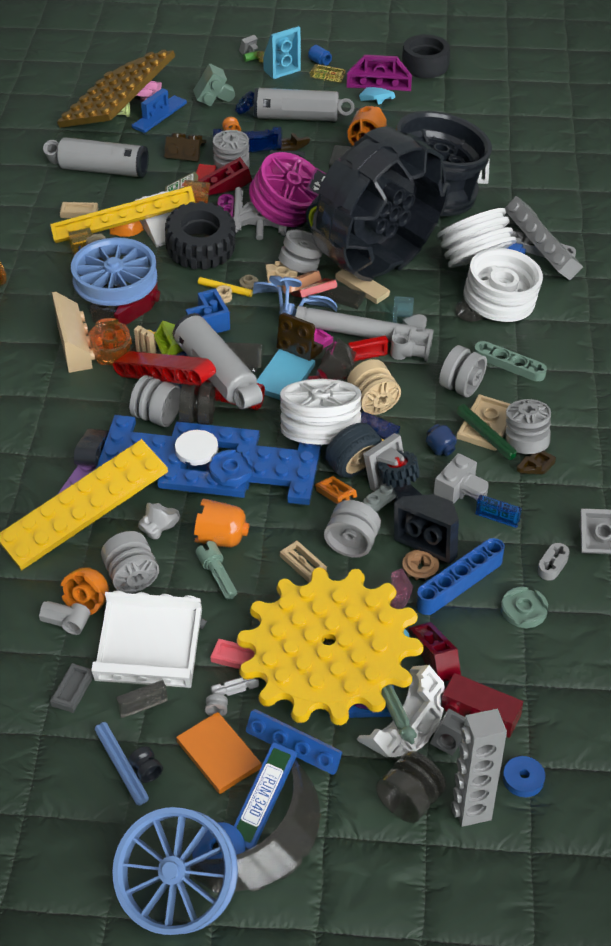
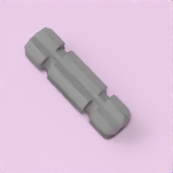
[211,677,259,696]

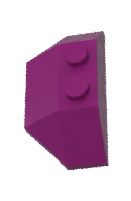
[347,55,412,91]

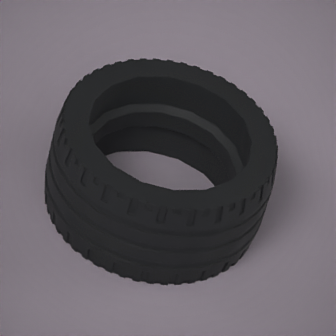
[402,34,450,78]

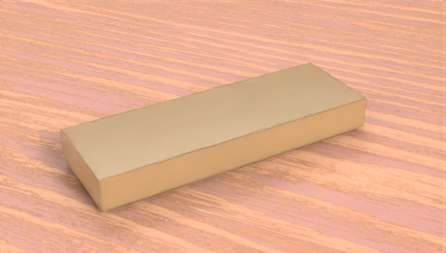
[336,269,390,304]

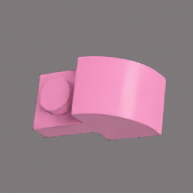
[136,81,162,102]

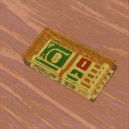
[310,64,345,83]

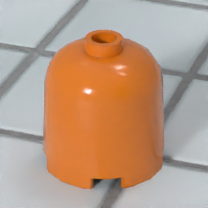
[194,499,249,547]

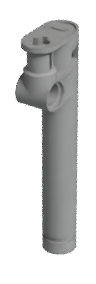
[296,306,434,361]

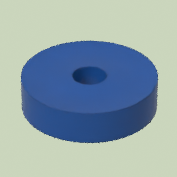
[503,756,545,797]

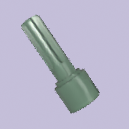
[196,541,237,599]

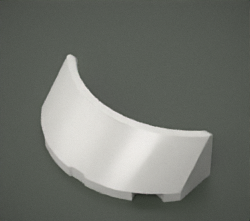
[357,665,445,757]

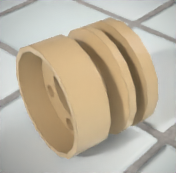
[347,359,401,415]

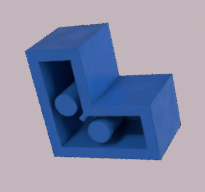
[186,288,230,333]

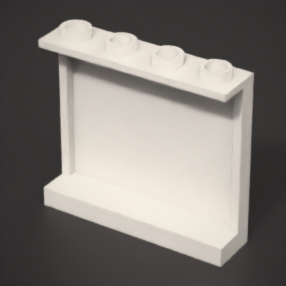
[91,591,202,688]

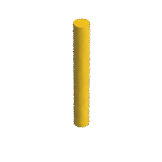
[198,277,253,297]

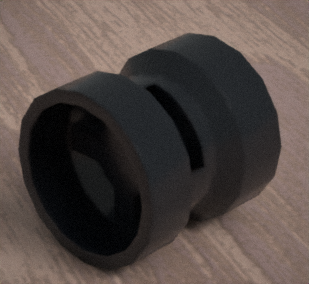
[129,746,163,783]

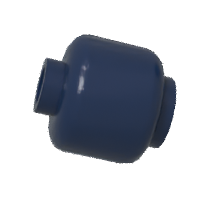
[426,424,457,456]

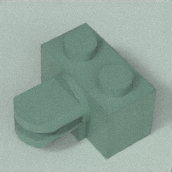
[193,64,235,106]

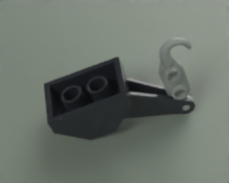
[363,483,459,564]

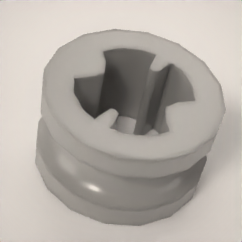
[205,694,228,716]

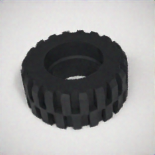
[165,201,236,270]

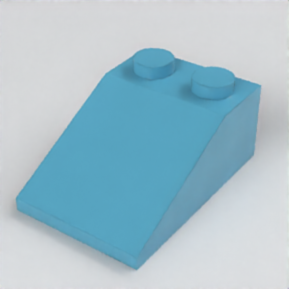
[263,26,301,79]

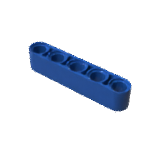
[416,538,505,615]

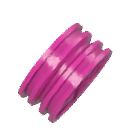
[249,152,316,227]

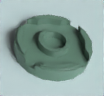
[501,587,548,628]

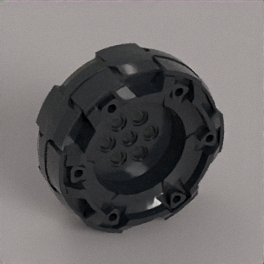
[311,126,450,281]

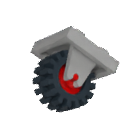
[363,433,420,491]

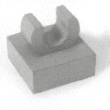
[239,35,258,55]

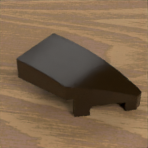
[273,133,310,151]
[517,451,556,474]

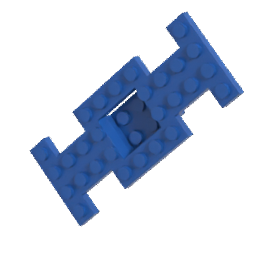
[96,415,322,505]

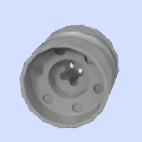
[213,130,250,170]
[129,375,182,427]
[506,399,551,454]
[101,531,159,593]

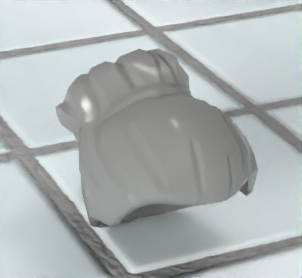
[138,503,180,540]

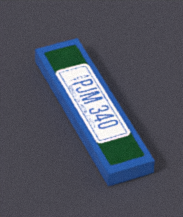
[234,742,298,851]

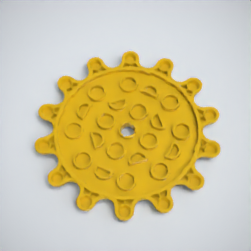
[237,567,424,725]

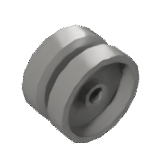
[278,230,322,273]
[439,345,487,397]
[324,500,381,557]

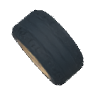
[325,423,382,477]

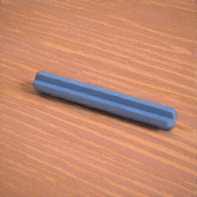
[95,722,149,806]

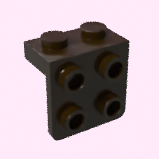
[164,133,206,161]
[276,312,323,361]

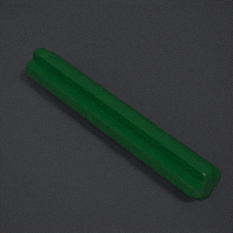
[457,404,517,460]

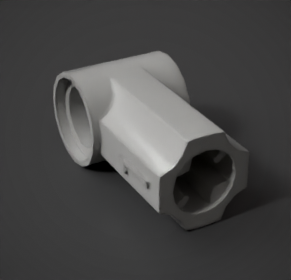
[39,601,91,635]

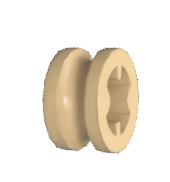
[216,285,232,303]

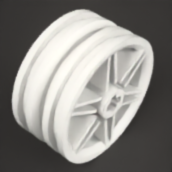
[437,208,517,268]
[464,248,543,322]
[280,379,361,444]

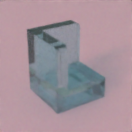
[393,296,414,323]

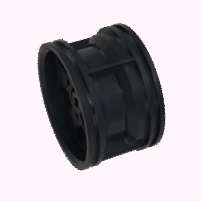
[396,111,492,216]

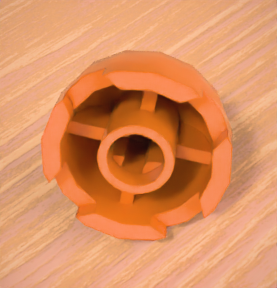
[61,568,109,615]

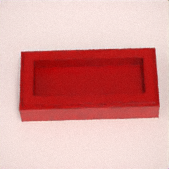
[348,335,388,362]

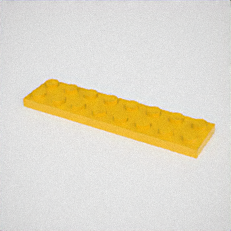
[0,439,168,571]

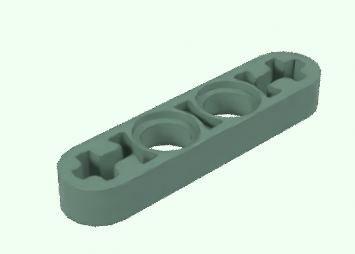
[474,341,547,381]

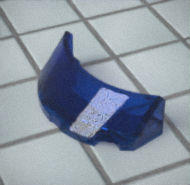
[213,127,283,152]

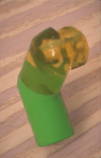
[243,51,265,62]

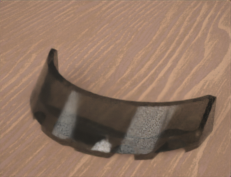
[191,747,320,893]

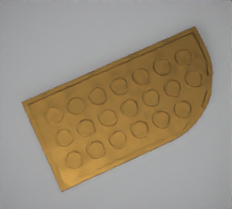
[57,50,175,128]

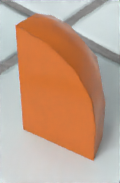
[110,221,144,237]

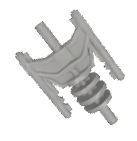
[233,187,287,240]

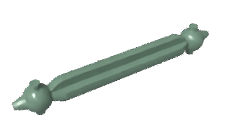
[381,685,417,745]

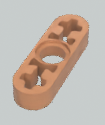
[281,270,321,293]

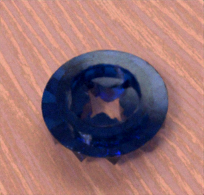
[235,91,254,115]

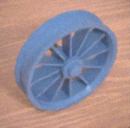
[71,238,157,306]
[113,807,238,935]

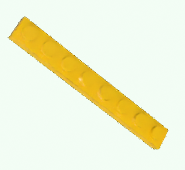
[50,186,196,243]

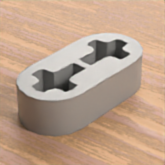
[538,543,569,580]

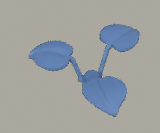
[252,276,337,316]

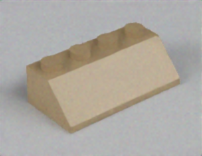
[52,292,95,373]

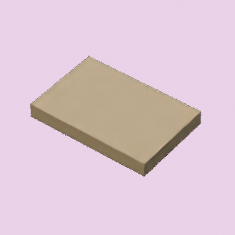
[457,394,510,451]

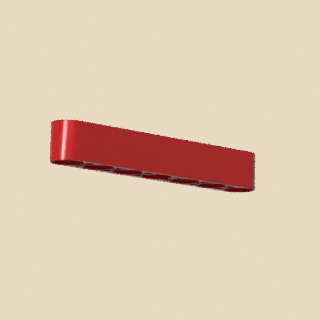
[113,351,216,386]

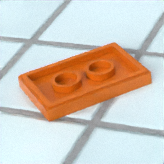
[176,712,262,795]

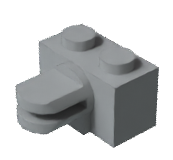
[434,453,488,504]

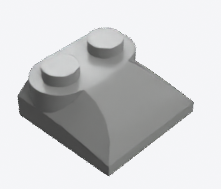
[579,509,611,554]

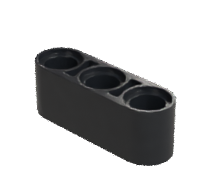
[74,428,109,467]

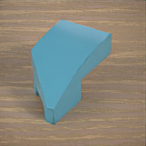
[359,87,395,105]

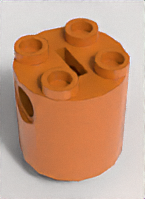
[348,106,387,146]

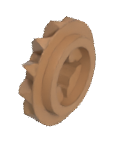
[402,550,439,581]

